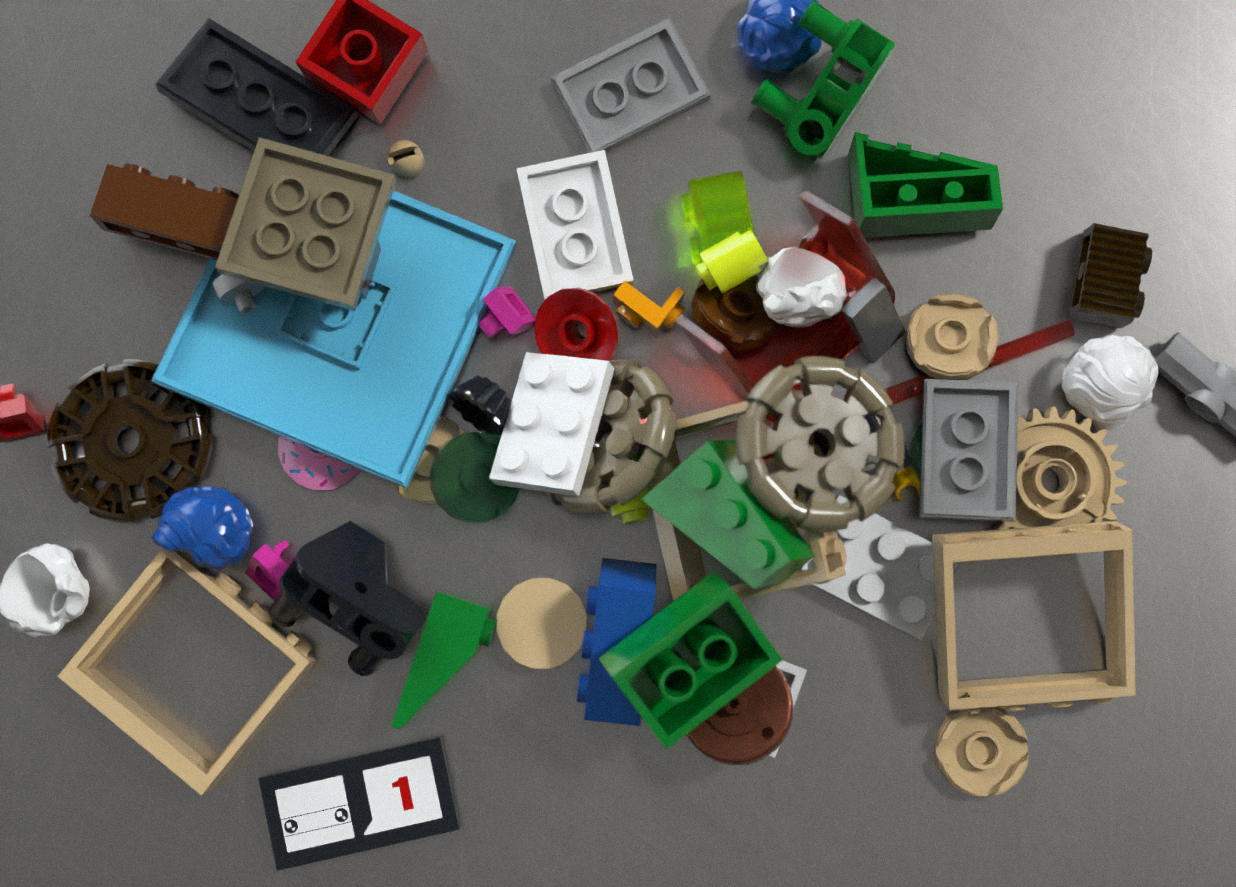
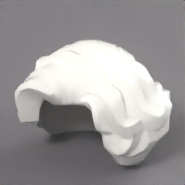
[756,247,847,328]
[1062,335,1158,430]
[0,543,90,638]

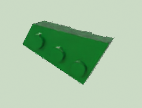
[848,132,1003,238]
[641,440,815,589]

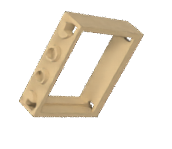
[639,390,847,601]
[932,521,1136,714]
[57,548,318,795]

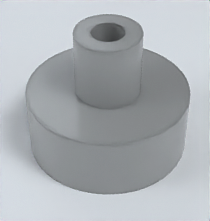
[213,274,264,314]

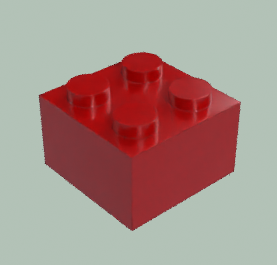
[295,0,428,125]

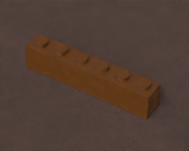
[90,163,381,300]

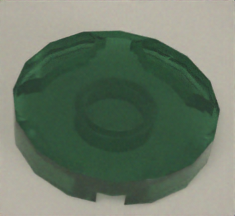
[429,432,520,523]

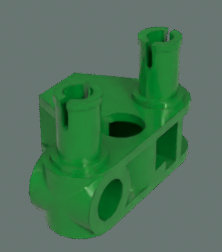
[751,0,897,160]

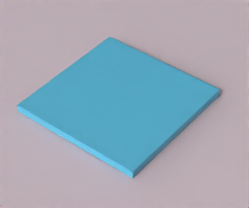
[151,190,516,489]

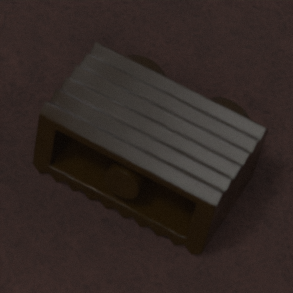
[1068,223,1152,328]

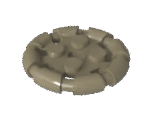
[736,356,905,532]
[544,359,676,515]

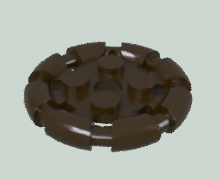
[47,359,212,523]

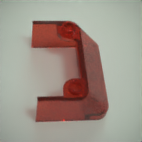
[675,190,895,422]

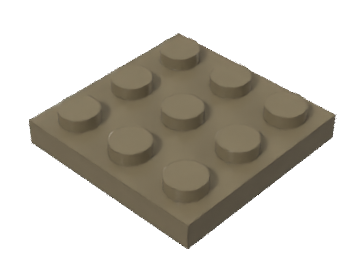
[215,137,396,311]

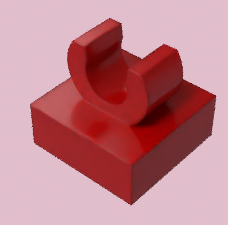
[0,383,45,442]

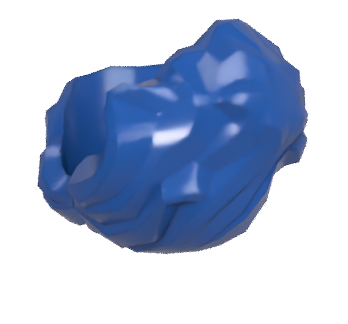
[737,0,822,73]
[152,486,253,571]

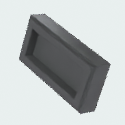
[841,277,906,363]

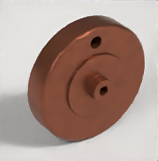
[686,666,793,765]

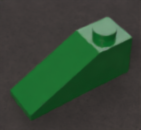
[391,592,497,729]

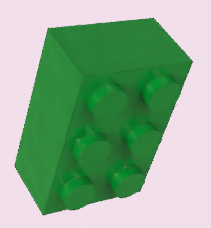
[599,571,783,750]

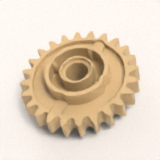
[994,407,1127,530]

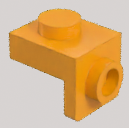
[613,281,686,335]

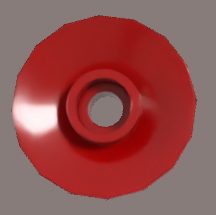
[534,287,618,362]

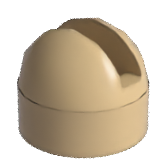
[387,140,424,179]

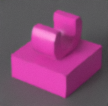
[478,286,536,338]
[245,541,289,601]

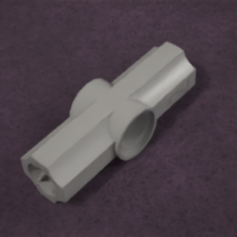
[1153,332,1236,437]

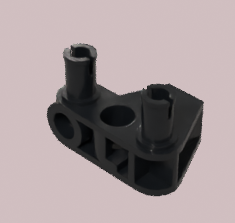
[269,521,423,676]

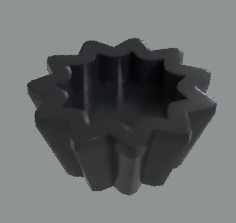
[448,376,511,436]

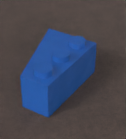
[577,558,657,726]

